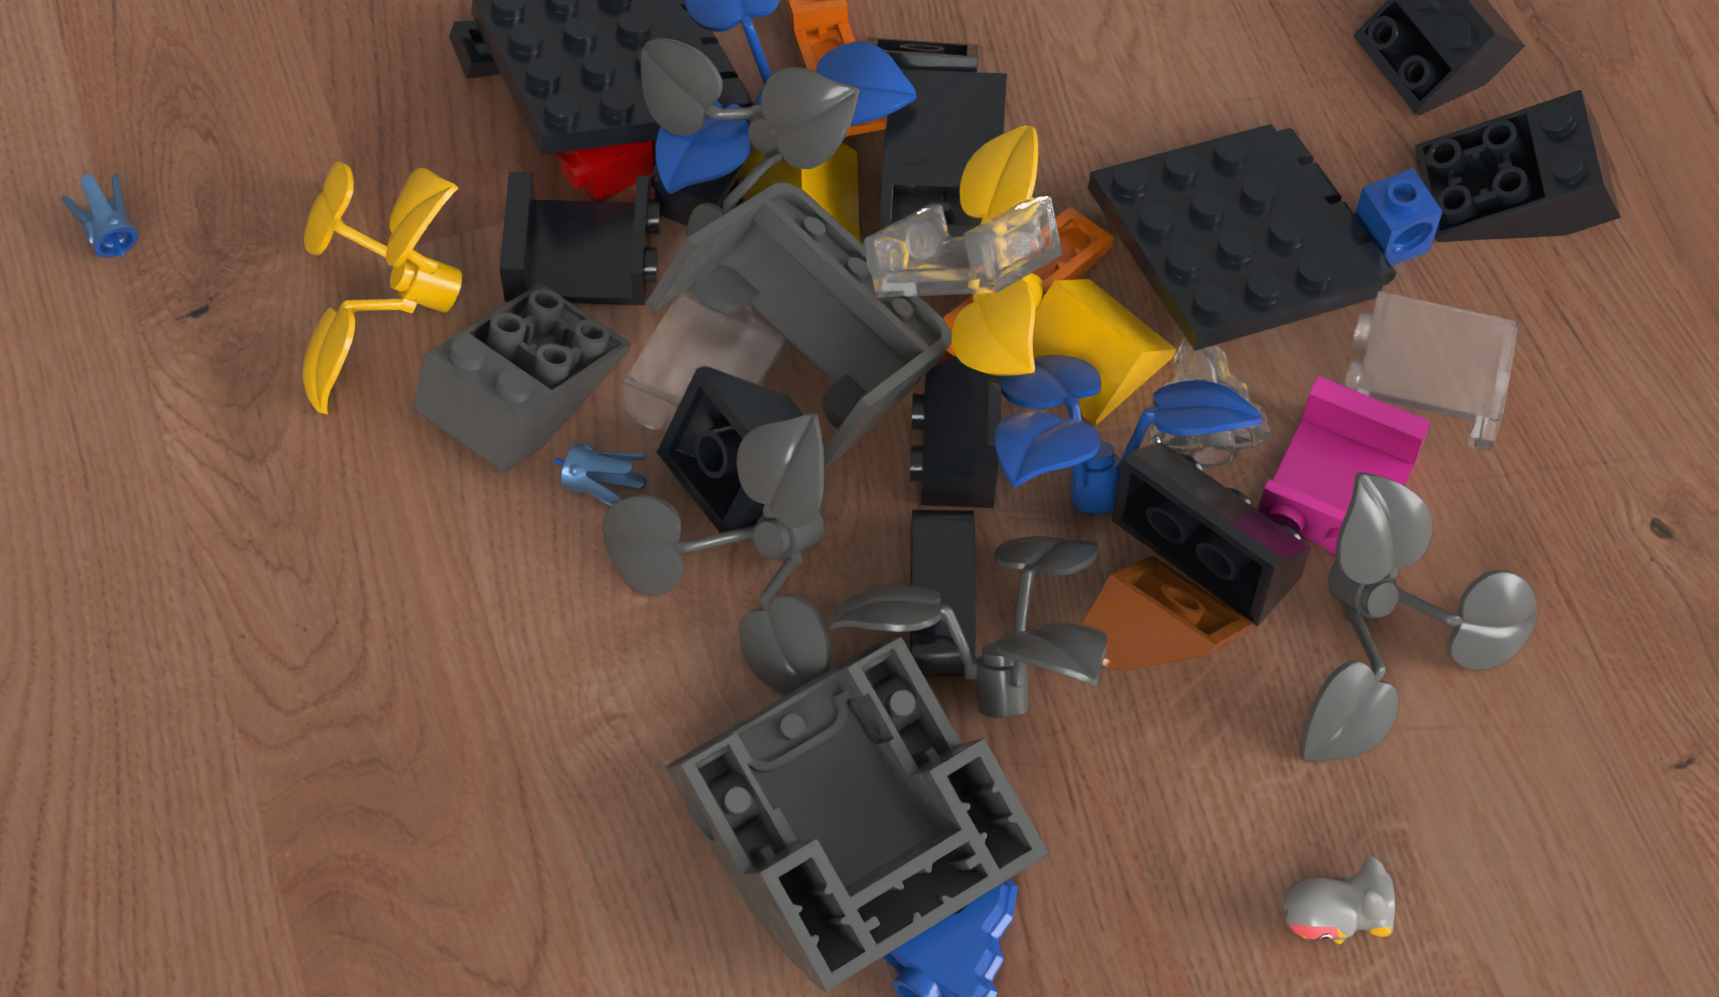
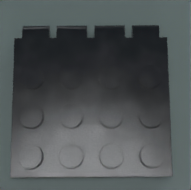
[471,0,755,155]
[1088,124,1396,351]

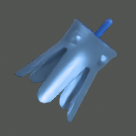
[61,174,139,257]
[554,442,647,507]

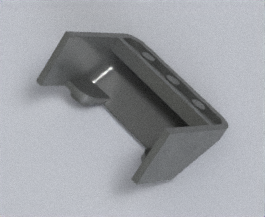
[646,183,952,469]

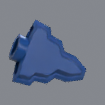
[883,879,1018,997]

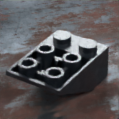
[879,69,1007,247]
[1416,90,1621,242]

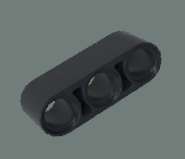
[910,509,976,676]

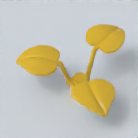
[862,125,1043,376]
[302,161,462,415]

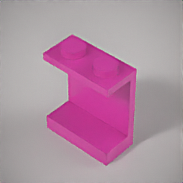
[1258,376,1431,556]

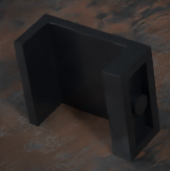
[500,172,661,305]

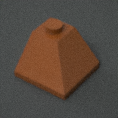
[1081,555,1254,672]

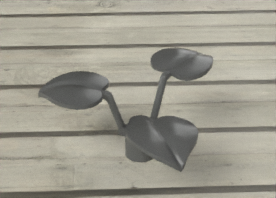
[641,38,860,239]
[602,413,831,695]
[1300,472,1539,762]
[829,536,1108,718]

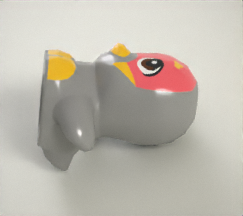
[1284,856,1395,944]

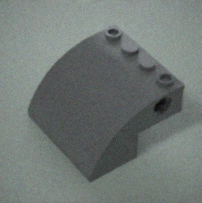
[664,637,1049,991]

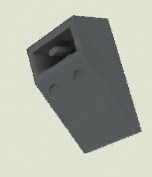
[413,282,631,473]

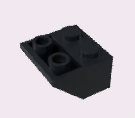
[1353,0,1525,115]

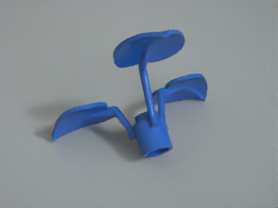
[656,0,917,194]
[995,355,1263,514]

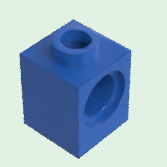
[1355,168,1443,266]

